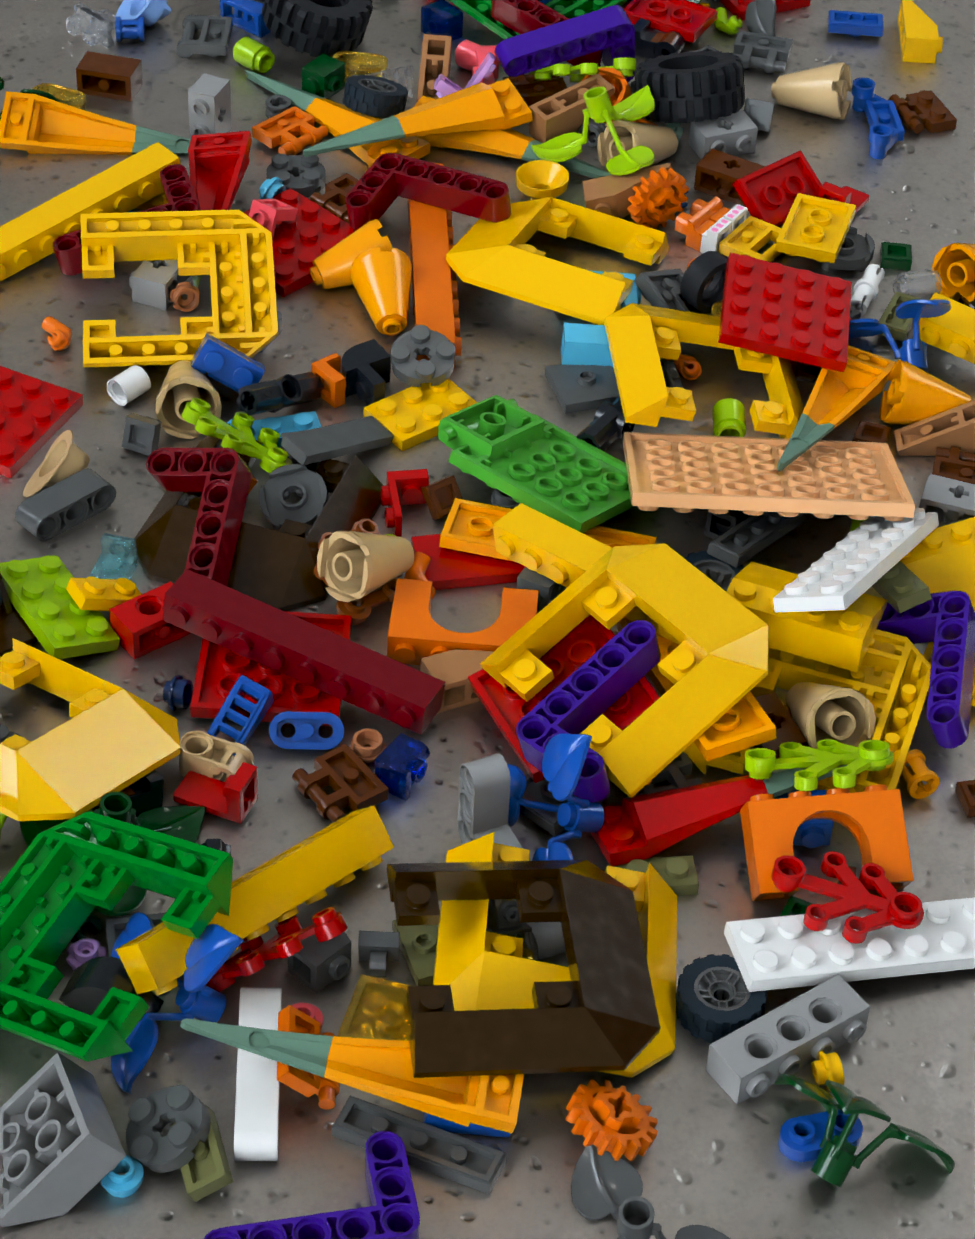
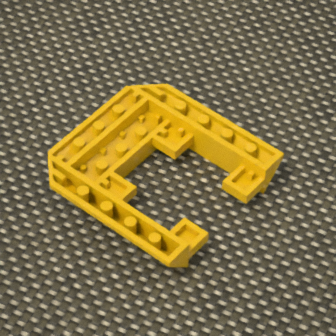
[445,197,669,325]
[80,209,278,368]
[604,303,804,439]
[480,543,769,798]
[683,629,931,793]
[0,638,180,821]
[433,831,678,1078]

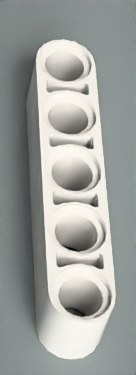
[234,988,282,1161]

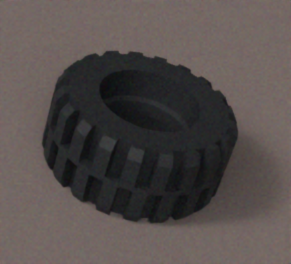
[262,0,373,58]
[634,51,746,123]

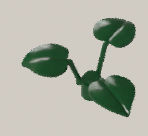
[19,792,205,917]
[775,1074,955,1187]

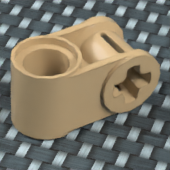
[179,730,254,782]

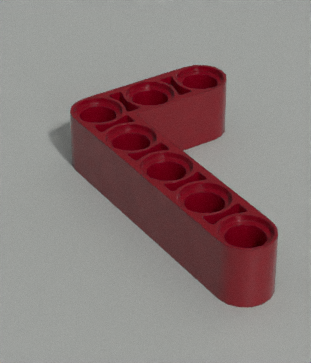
[491,0,603,67]
[345,153,512,230]
[53,164,201,276]
[146,448,252,586]

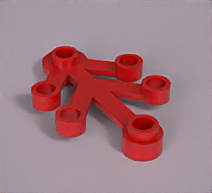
[771,851,924,944]
[206,907,348,992]

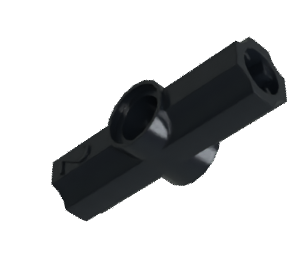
[236,372,324,416]
[576,396,635,451]

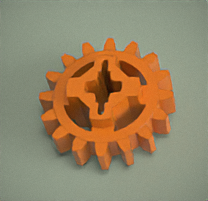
[627,167,689,229]
[566,1080,658,1161]

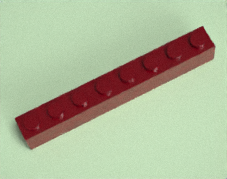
[163,569,445,735]

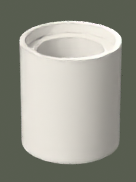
[107,365,151,406]

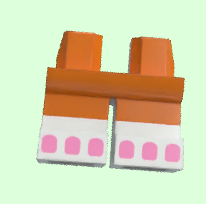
[675,196,748,253]

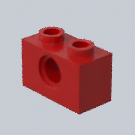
[109,581,191,660]

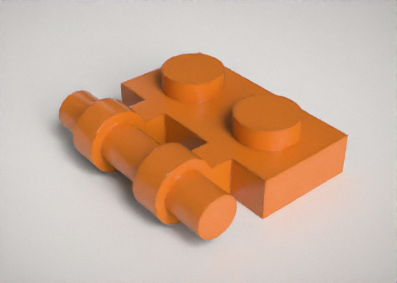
[252,106,328,156]
[277,1005,340,1110]

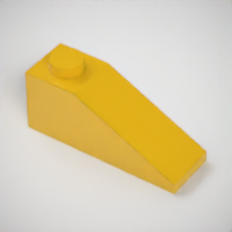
[898,0,943,64]

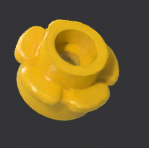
[811,1051,845,1092]

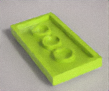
[0,555,120,659]

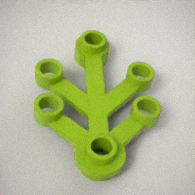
[529,57,636,83]
[181,398,293,473]
[745,739,893,791]

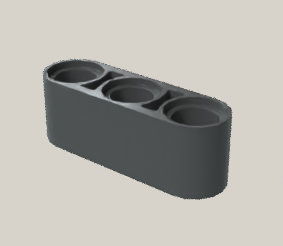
[15,468,116,541]

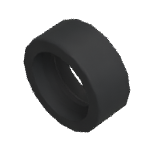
[680,251,728,313]

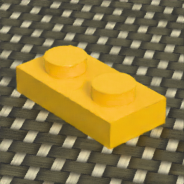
[66,576,141,611]

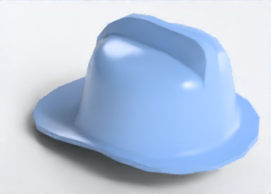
[116,0,171,26]

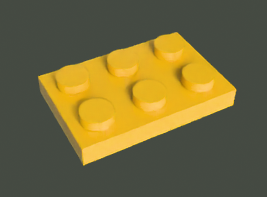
[775,193,856,263]
[363,378,477,451]

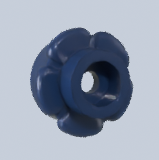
[163,675,193,711]

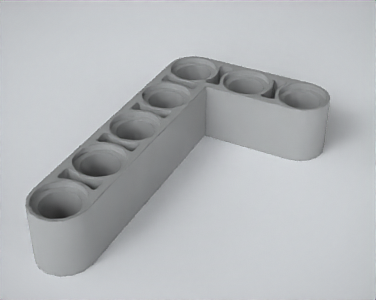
[457,753,566,961]

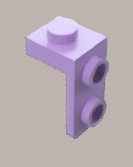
[434,52,496,98]

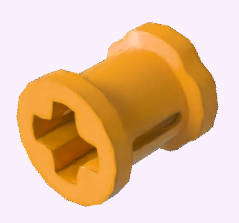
[900,749,940,799]

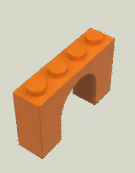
[387,578,539,665]
[740,784,914,902]

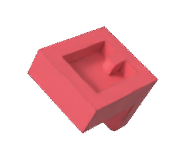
[249,199,298,237]

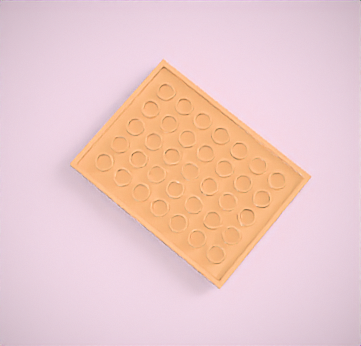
[623,432,915,521]

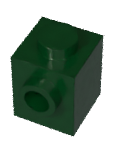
[301,54,345,99]

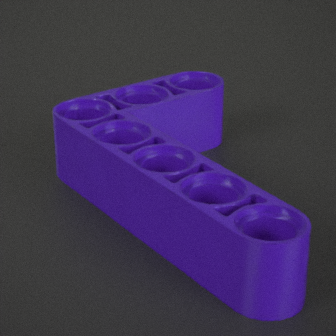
[495,5,636,82]
[877,591,975,749]
[516,620,661,802]
[204,1131,420,1239]

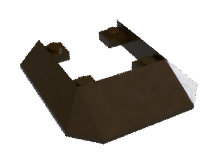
[131,423,384,611]
[387,860,660,1078]

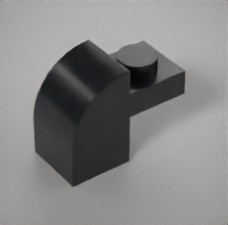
[341,339,391,405]
[59,956,164,1020]

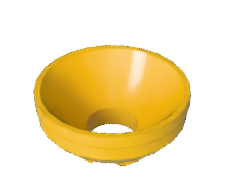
[515,160,569,200]

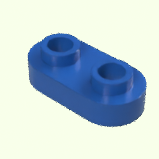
[269,711,344,750]
[778,1110,863,1162]

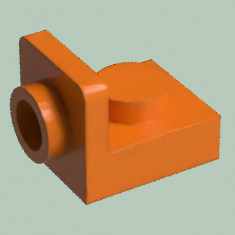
[311,353,346,409]

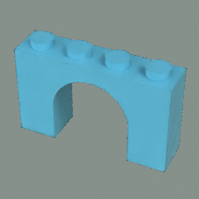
[560,270,642,370]

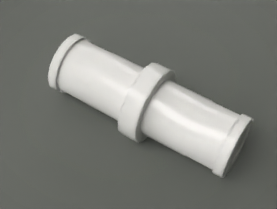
[850,264,885,316]

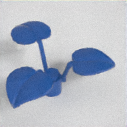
[848,299,951,372]
[507,733,604,861]
[111,912,243,1094]

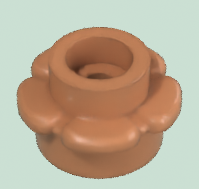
[169,282,200,312]
[350,728,386,763]

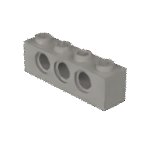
[706,974,870,1104]

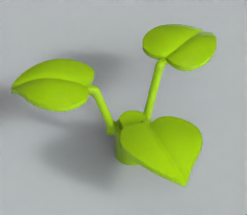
[531,85,655,176]

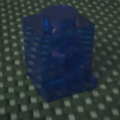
[421,0,463,41]
[375,733,430,801]

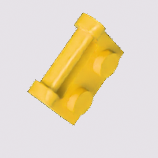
[718,215,782,262]

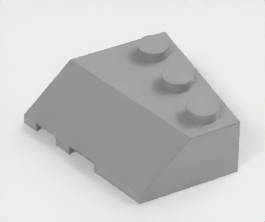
[0,1052,126,1227]

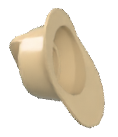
[23,429,90,498]

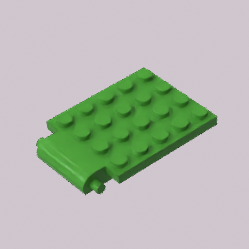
[438,395,633,533]

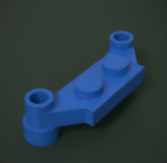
[851,77,905,159]

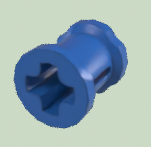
[115,17,145,42]

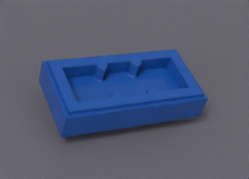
[828,10,884,37]

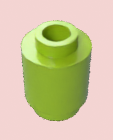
[233,36,275,73]
[712,398,746,437]

